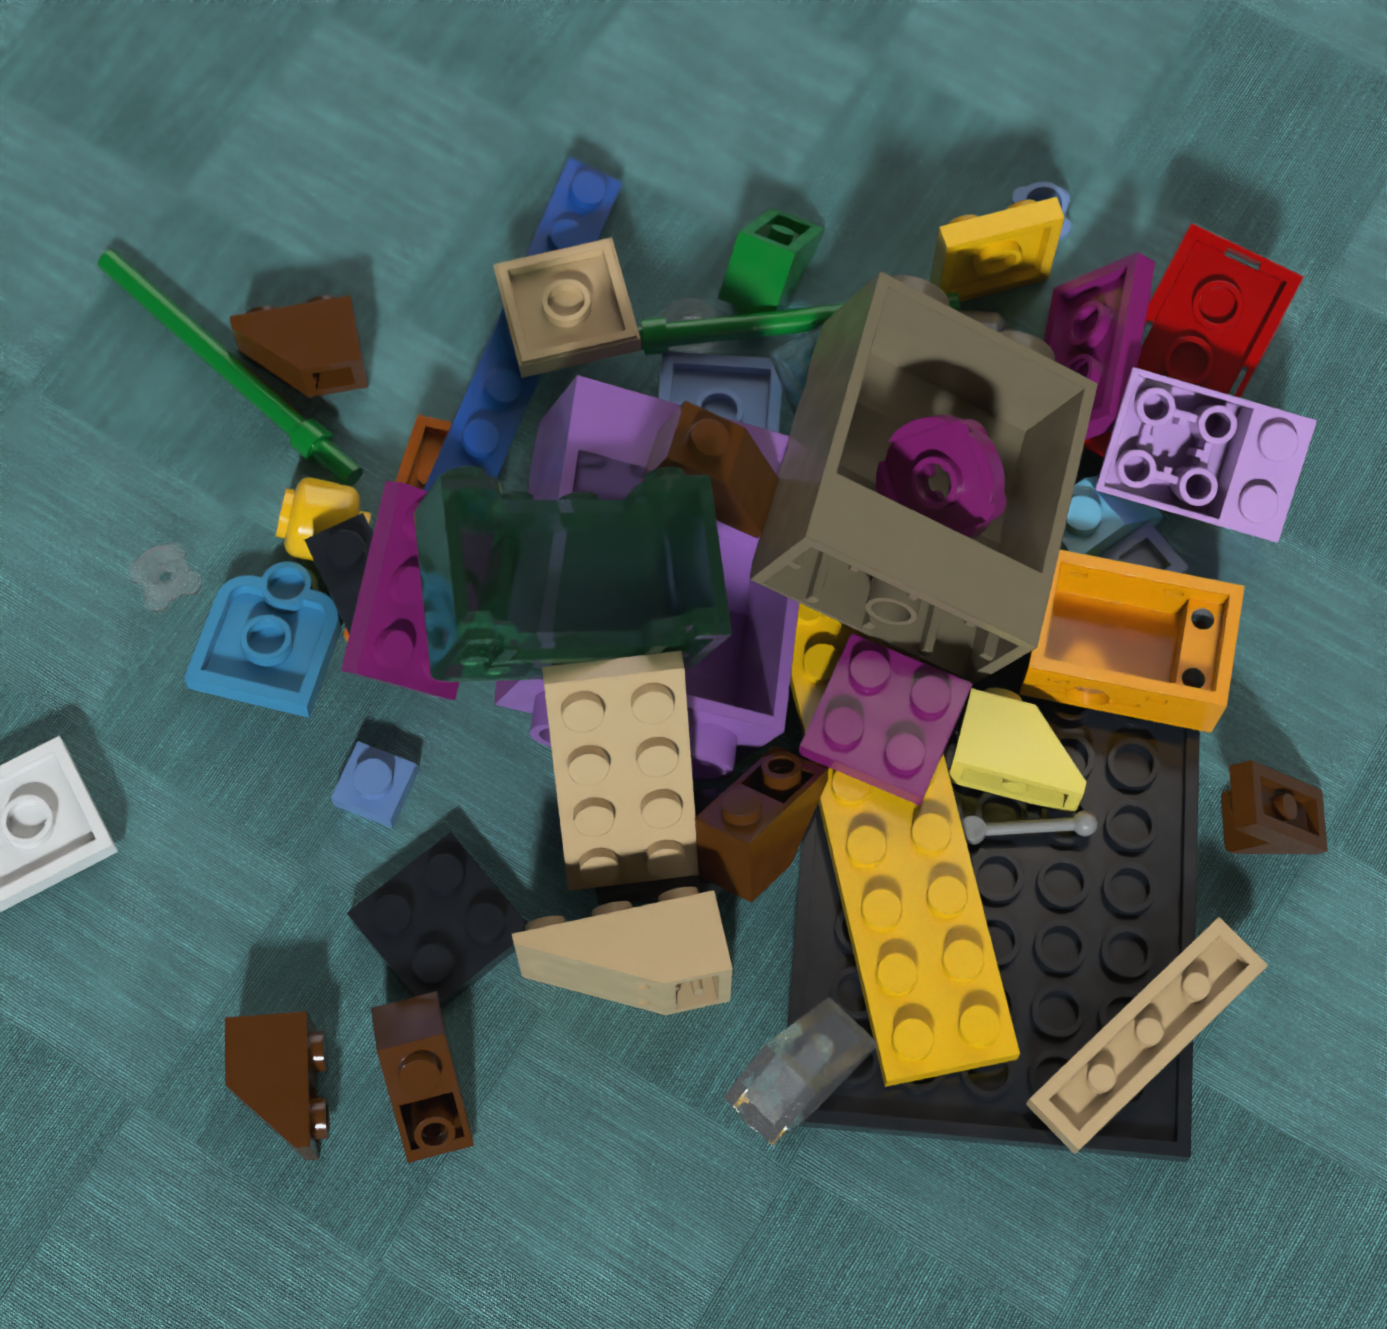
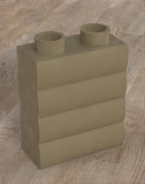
[750,271,1098,685]

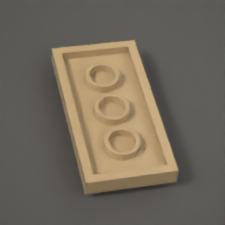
[542,651,699,891]

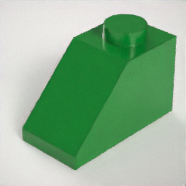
[718,208,825,315]

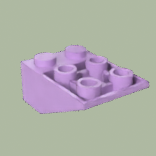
[1094,367,1317,543]

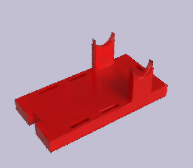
[1083,223,1304,459]

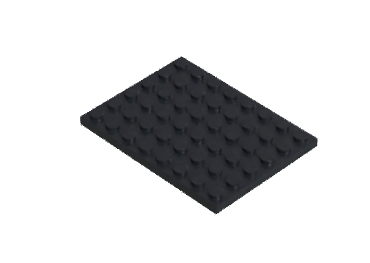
[779,654,1200,1162]

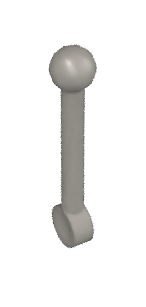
[961,810,1098,844]

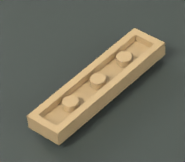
[1026,917,1268,1154]

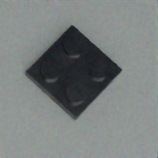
[347,832,527,1009]

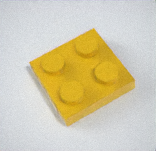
[929,197,1065,302]

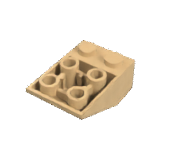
[512,887,733,1015]

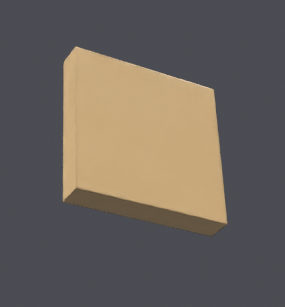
[493,237,642,378]

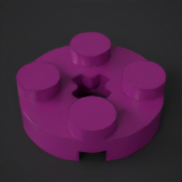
[876,415,1006,539]

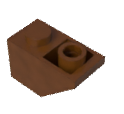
[229,295,369,398]
[695,745,828,903]
[371,991,474,1163]
[225,1011,330,1160]

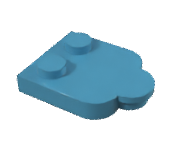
[184,561,340,718]

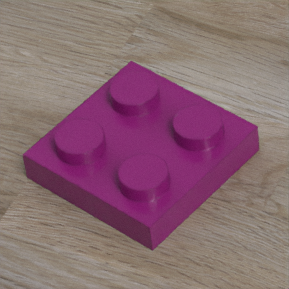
[799,633,973,806]

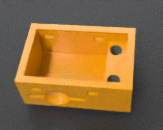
[1019,550,1245,733]

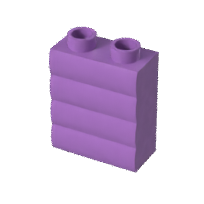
[494,375,799,782]

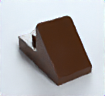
[1221,760,1328,854]

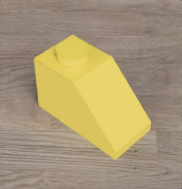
[949,688,1087,815]

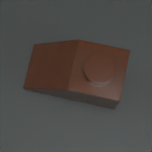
[639,400,779,538]

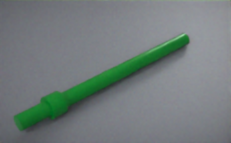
[97,249,363,486]
[637,292,960,356]

